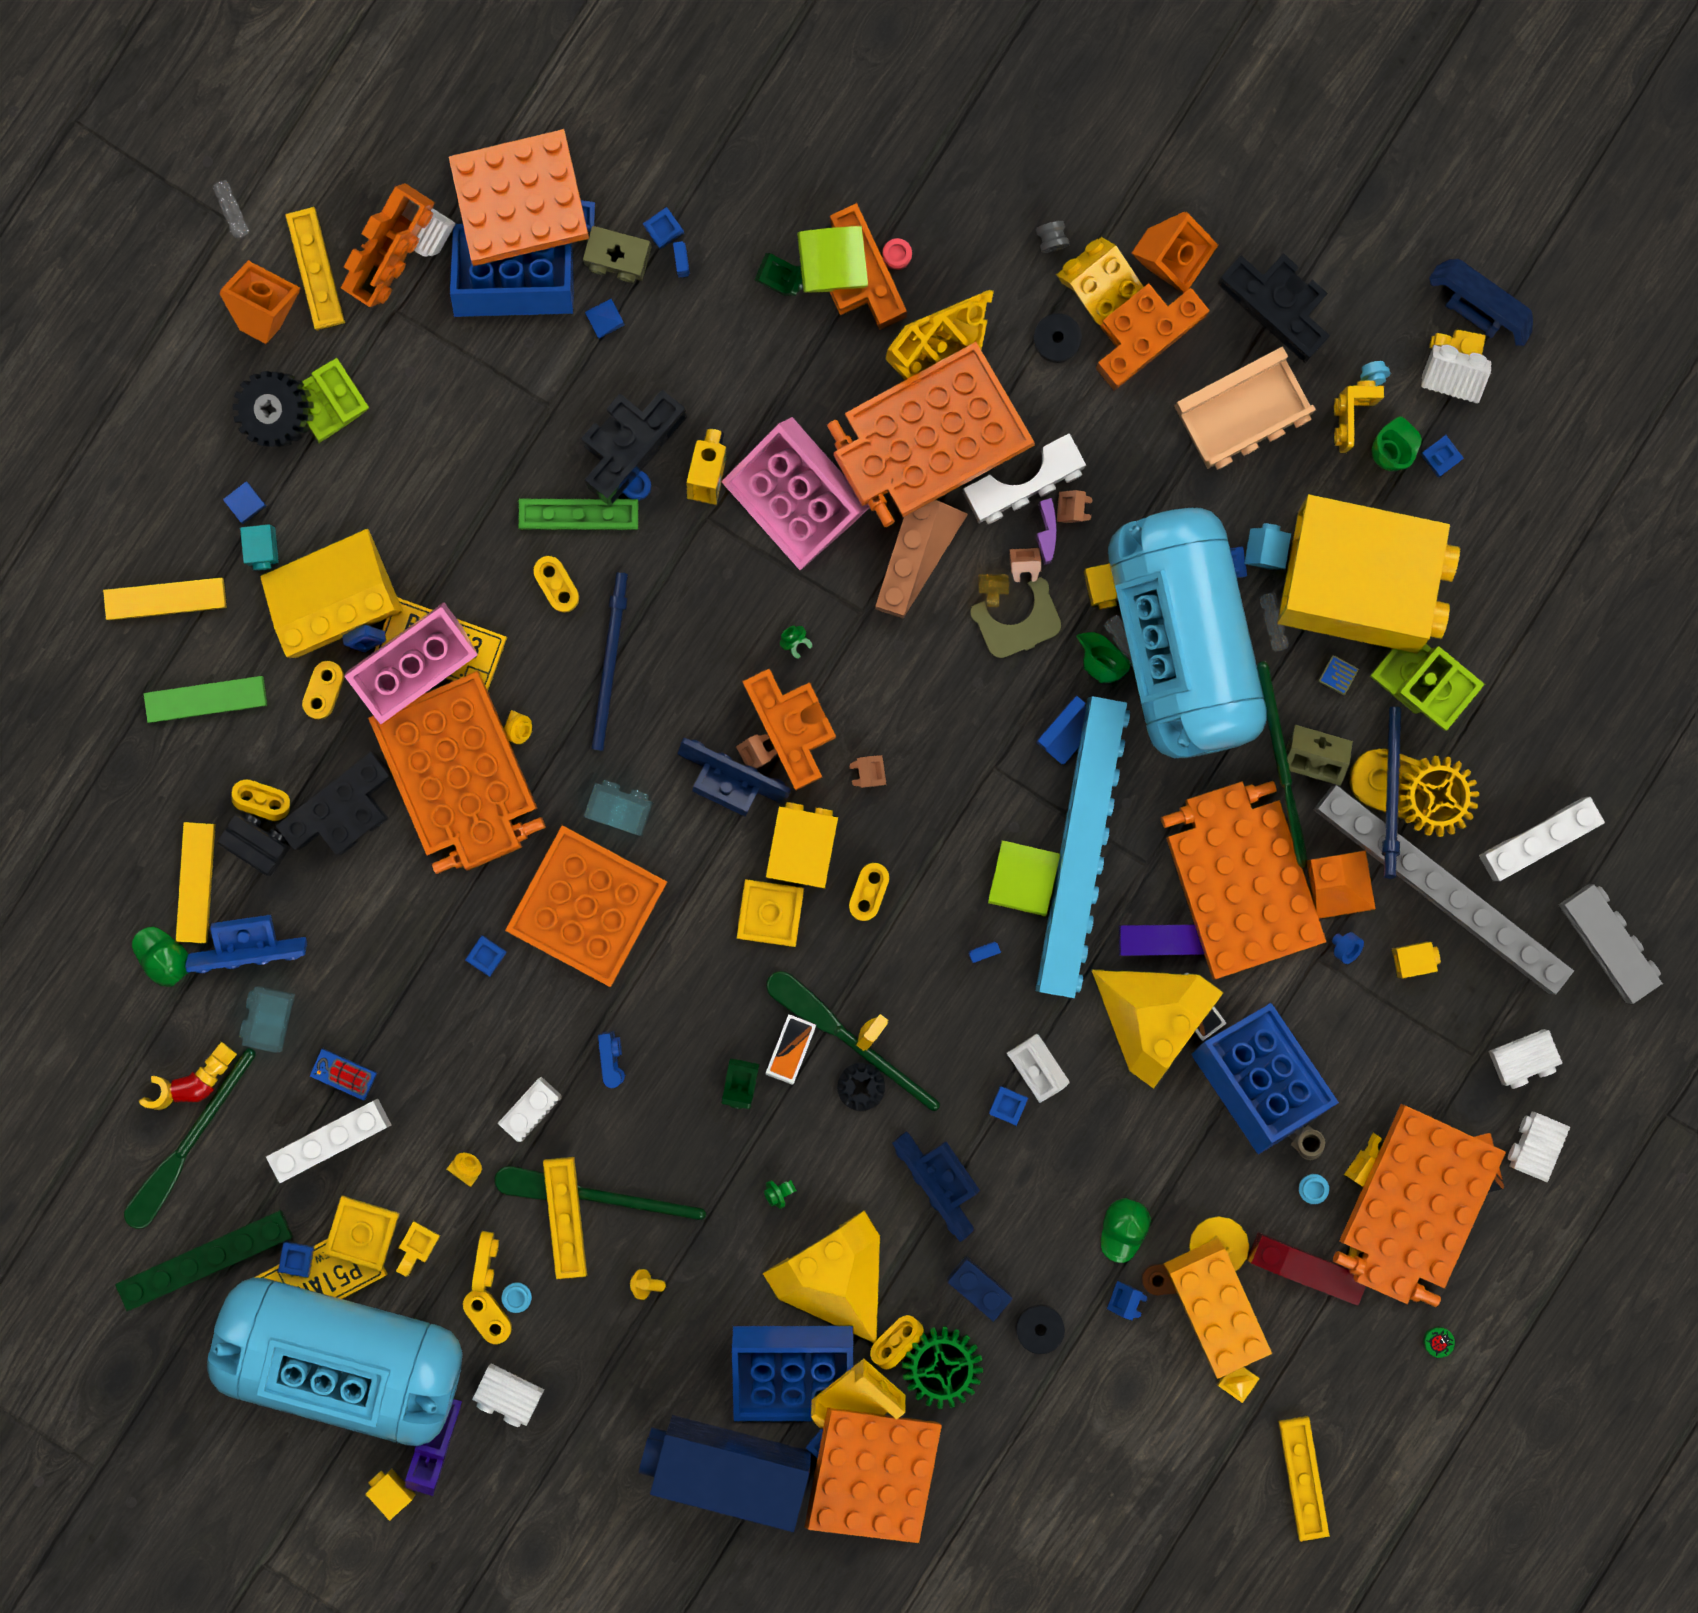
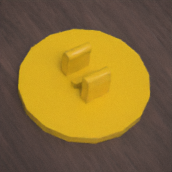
[1189,1216,1249,1271]

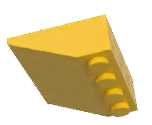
[260,529,403,658]

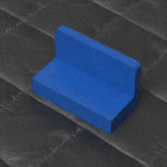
[1036,696,1086,764]

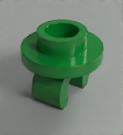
[779,626,813,659]
[764,1180,796,1209]

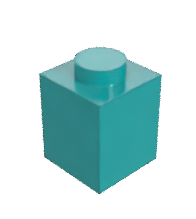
[240,524,279,570]

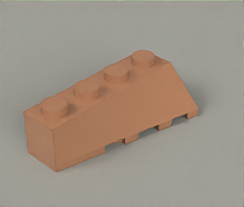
[875,500,968,618]

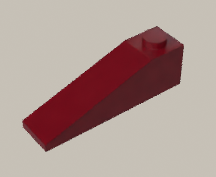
[1247,1232,1366,1305]

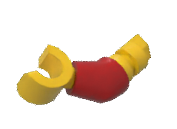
[138,1042,237,1110]

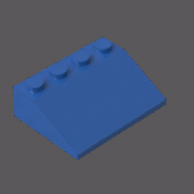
[450,224,574,317]
[1191,1003,1339,1155]
[732,1326,853,1421]

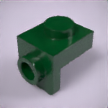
[754,253,803,296]
[721,1058,759,1109]

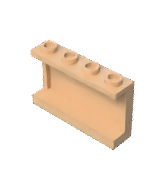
[1174,346,1316,470]

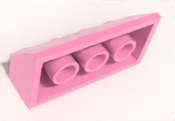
[344,602,478,725]

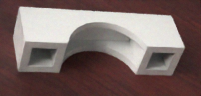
[963,433,1086,524]
[1479,797,1605,881]
[266,1099,391,1183]

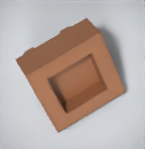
[1057,490,1092,523]
[1009,548,1041,582]
[736,734,777,769]
[850,755,886,788]

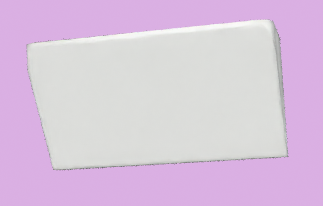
[1007,1034,1069,1103]

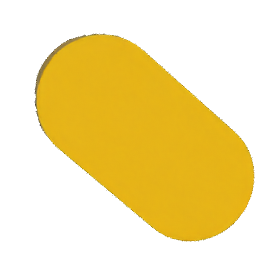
[1350,749,1461,826]

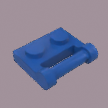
[598,1031,625,1088]

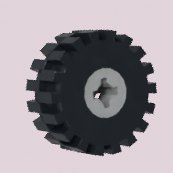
[233,371,314,447]

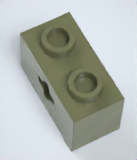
[583,226,652,283]
[1286,725,1353,786]

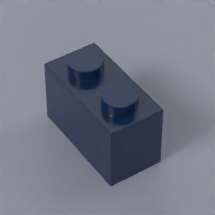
[947,1256,1013,1322]

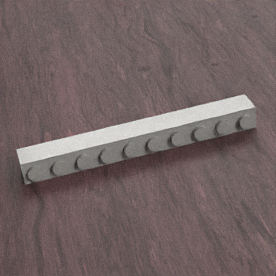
[1313,785,1574,995]

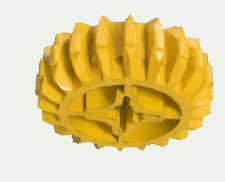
[1399,756,1479,837]

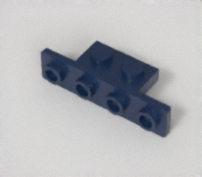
[678,738,791,817]
[892,1131,980,1242]

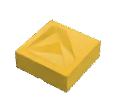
[856,1014,888,1051]
[1217,1367,1260,1403]

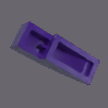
[1119,925,1204,956]
[404,1399,462,1496]

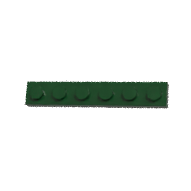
[115,1210,293,1311]

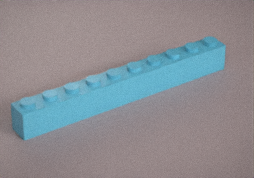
[1035,696,1130,998]

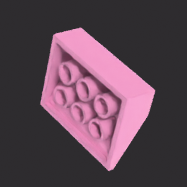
[721,417,870,570]

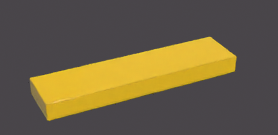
[285,207,345,330]
[103,578,227,620]
[176,822,216,943]
[543,1157,587,1279]
[1278,1416,1330,1541]

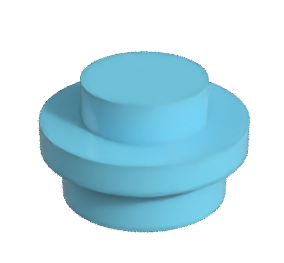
[1360,361,1390,386]
[1299,1174,1329,1204]
[501,1282,532,1313]

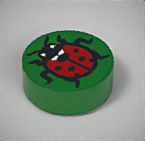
[1423,1326,1455,1358]

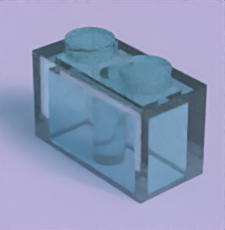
[584,780,654,836]
[239,986,295,1053]

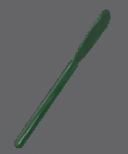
[1257,661,1307,868]
[766,971,940,1111]
[124,1048,256,1229]
[494,1166,706,1220]

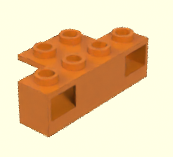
[341,183,435,307]
[830,203,907,330]
[1096,283,1210,391]
[742,669,836,790]

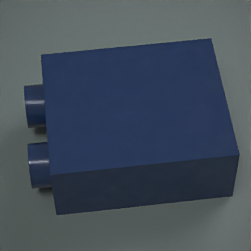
[638,1415,811,1532]

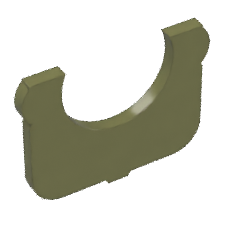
[970,577,1061,658]

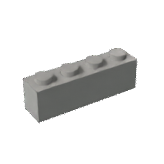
[1558,884,1663,1004]

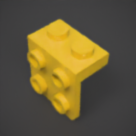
[1056,237,1143,325]
[1334,381,1384,453]

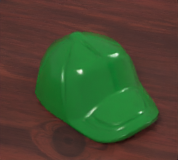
[1372,417,1422,471]
[1076,632,1130,683]
[132,927,189,986]
[1101,1198,1151,1263]

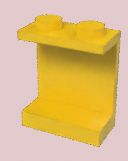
[766,802,838,888]
[811,1359,906,1428]

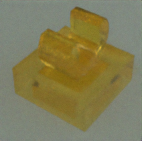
[978,574,1009,607]

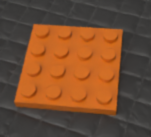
[449,129,589,266]
[505,825,668,987]
[804,1407,942,1543]

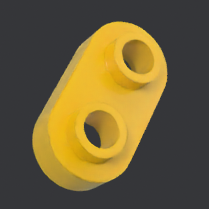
[534,556,579,613]
[302,661,344,719]
[231,780,290,821]
[849,863,889,921]
[472,1231,499,1292]
[463,1290,512,1344]
[870,1315,924,1369]

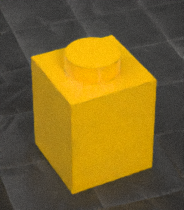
[1084,563,1118,610]
[1392,941,1441,978]
[366,1469,416,1521]

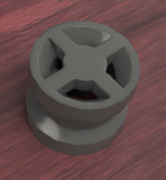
[1035,221,1070,253]

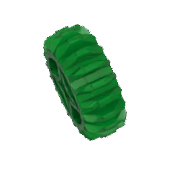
[902,1326,983,1409]

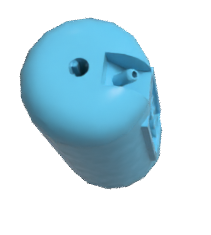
[1108,508,1267,758]
[207,1277,463,1446]

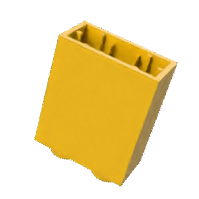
[1277,494,1460,654]

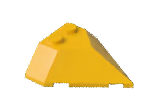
[885,290,994,380]
[1092,969,1224,1089]
[763,1210,880,1343]

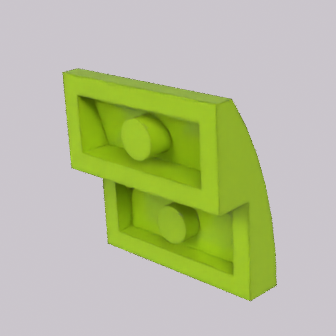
[797,226,868,293]
[302,358,369,443]
[988,840,1060,916]

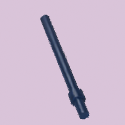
[592,572,628,751]
[1382,707,1401,879]

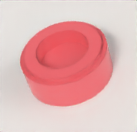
[882,238,912,270]

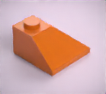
[1132,212,1218,293]
[220,260,300,344]
[1306,850,1376,919]

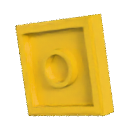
[737,879,804,947]
[323,1196,400,1272]

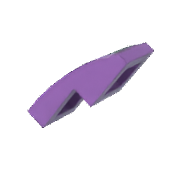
[1036,498,1057,565]

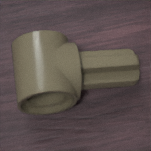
[1288,1125,1325,1160]

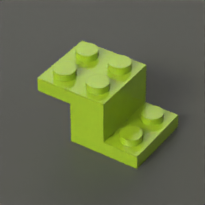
[1370,644,1485,731]

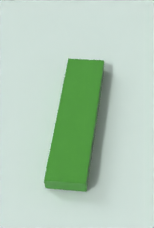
[519,499,639,530]
[144,676,267,723]

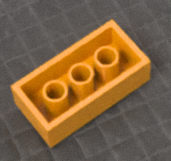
[1164,1238,1272,1379]

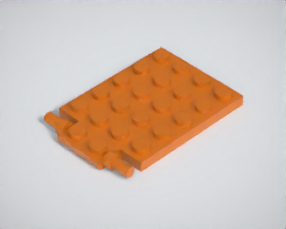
[827,342,1035,527]
[368,671,546,874]
[1161,781,1326,980]
[1333,1104,1506,1307]

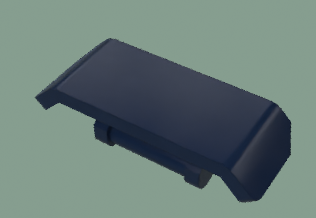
[1429,259,1533,346]

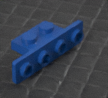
[185,915,307,973]

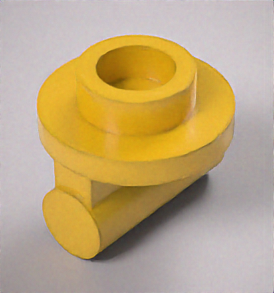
[504,710,532,744]
[446,1153,482,1187]
[630,1269,666,1300]

